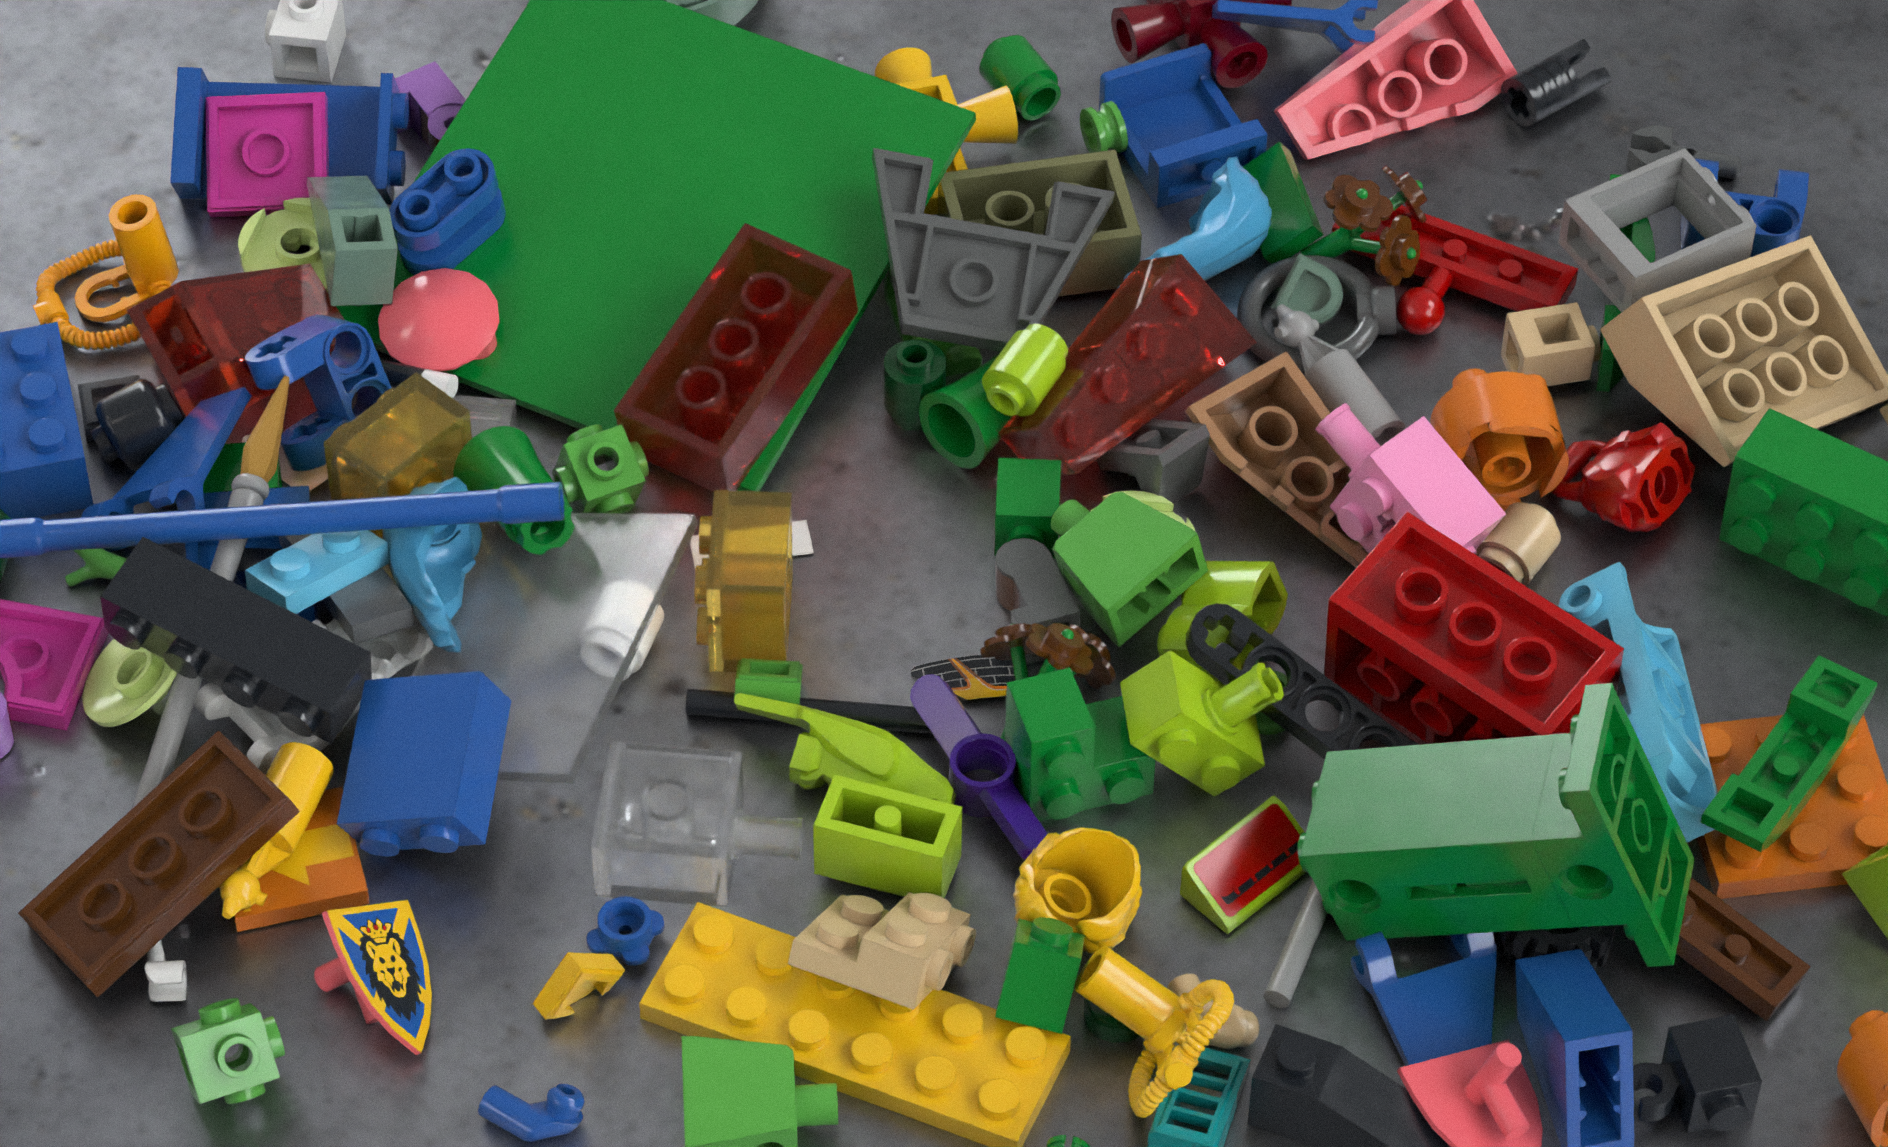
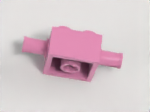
[1315,403,1506,554]

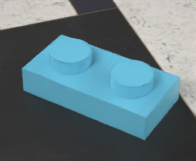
[245,530,389,614]

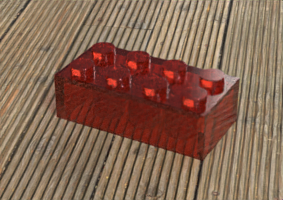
[614,223,858,499]

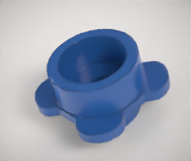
[586,896,665,966]

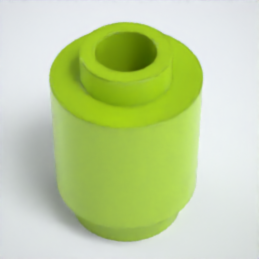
[982,324,1068,416]

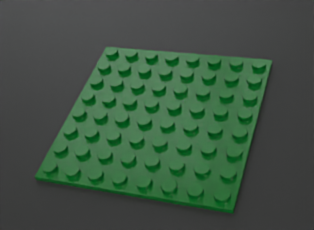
[328,0,976,498]

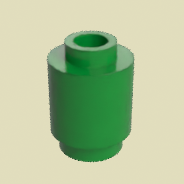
[979,35,1061,120]

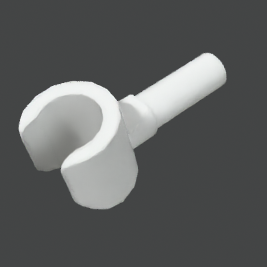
[145,940,187,1002]

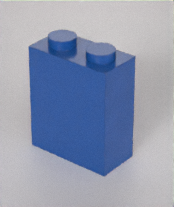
[337,671,511,857]

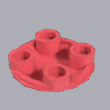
[378,268,500,372]

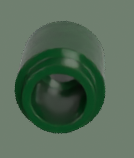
[884,339,946,431]

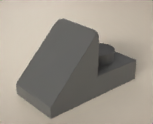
[1091,417,1210,504]

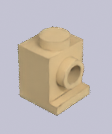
[1501,302,1601,386]

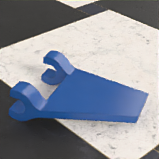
[1212,0,1378,53]
[81,387,252,552]
[1350,932,1497,1066]

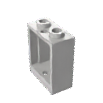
[1558,148,1756,313]

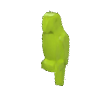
[734,693,956,805]

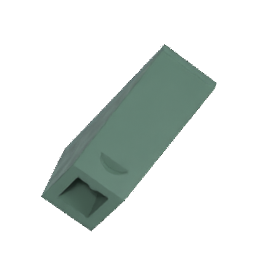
[307,176,397,306]

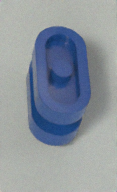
[389,148,506,275]

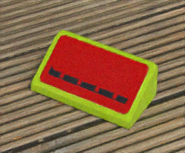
[1180,795,1306,935]

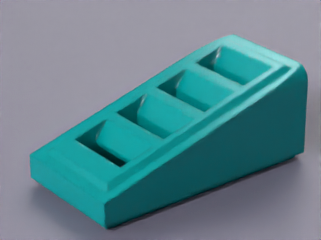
[1147,1047,1251,1147]

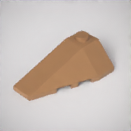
[1185,351,1368,568]

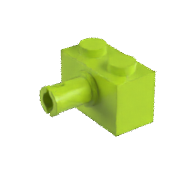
[1120,650,1284,797]

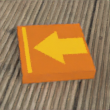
[234,787,370,932]

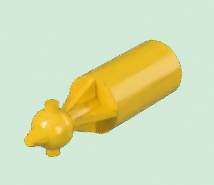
[218,742,334,919]

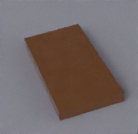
[18,730,300,998]

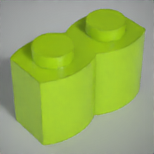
[1157,561,1288,683]

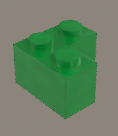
[1005,667,1156,822]

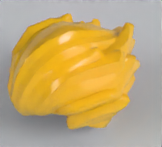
[1013,827,1142,954]

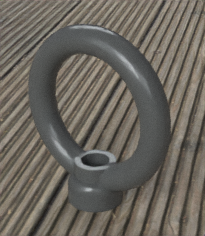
[1237,255,1396,374]

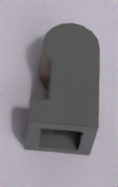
[995,538,1080,664]

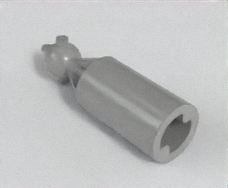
[1274,304,1405,446]

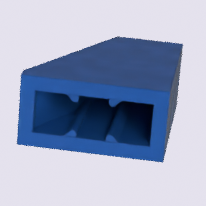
[1515,949,1635,1147]

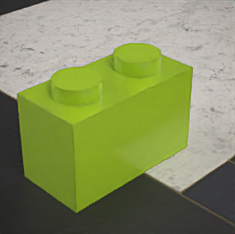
[813,774,962,898]

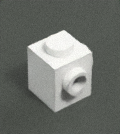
[265,0,346,83]

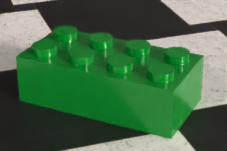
[1719,408,1888,617]

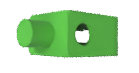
[1050,492,1208,647]
[681,1036,838,1147]

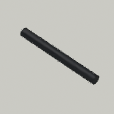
[685,689,932,734]

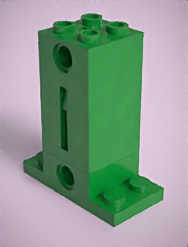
[1298,683,1695,967]

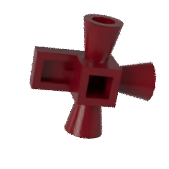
[1111,0,1292,88]

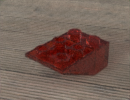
[127,264,344,418]

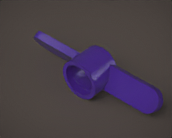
[910,674,1048,860]

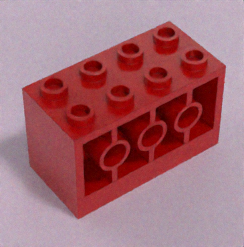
[1324,511,1624,745]

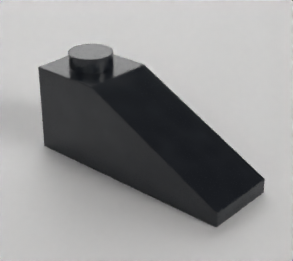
[1247,1024,1450,1147]

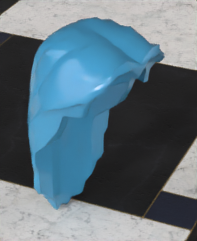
[1114,157,1272,301]
[382,477,482,653]

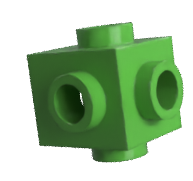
[552,424,649,524]
[171,998,285,1104]

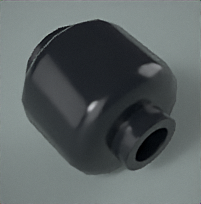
[90,378,185,471]

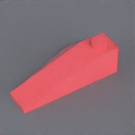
[1273,0,1518,160]

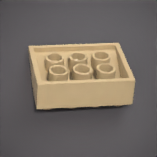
[1600,235,1888,467]

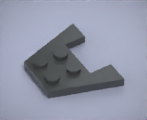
[872,148,1115,352]

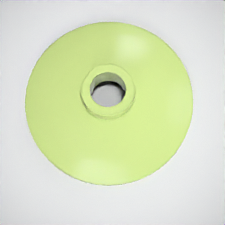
[82,639,177,727]

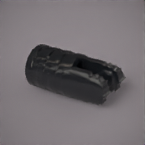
[1501,39,1611,127]

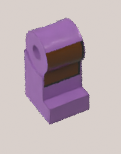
[395,61,466,155]

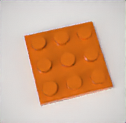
[1697,714,1888,899]

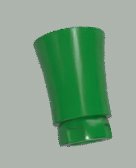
[919,353,1055,468]
[453,426,575,555]

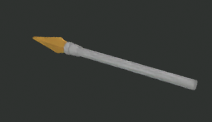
[132,376,290,808]

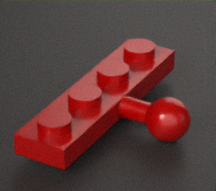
[1332,205,1578,335]

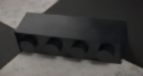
[100,537,372,744]

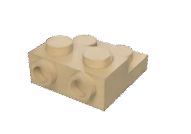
[788,892,976,1010]

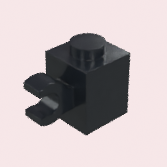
[1633,1014,1762,1133]

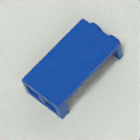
[170,67,409,205]

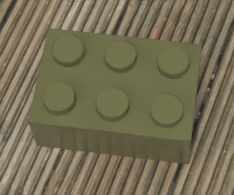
[938,150,1142,296]

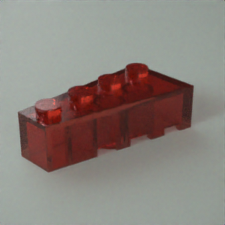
[998,254,1257,475]

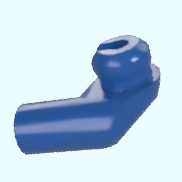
[478,1084,585,1142]

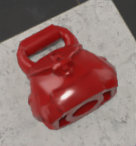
[1550,422,1695,532]

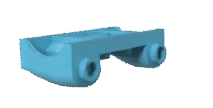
[1558,561,1718,842]

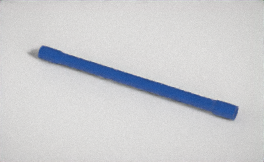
[0,481,565,558]

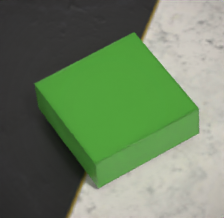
[734,658,803,705]

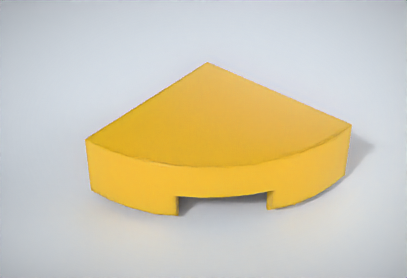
[532,952,625,1020]

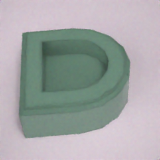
[1271,254,1343,326]

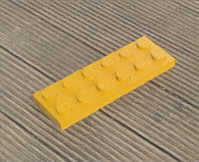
[639,902,1071,1147]

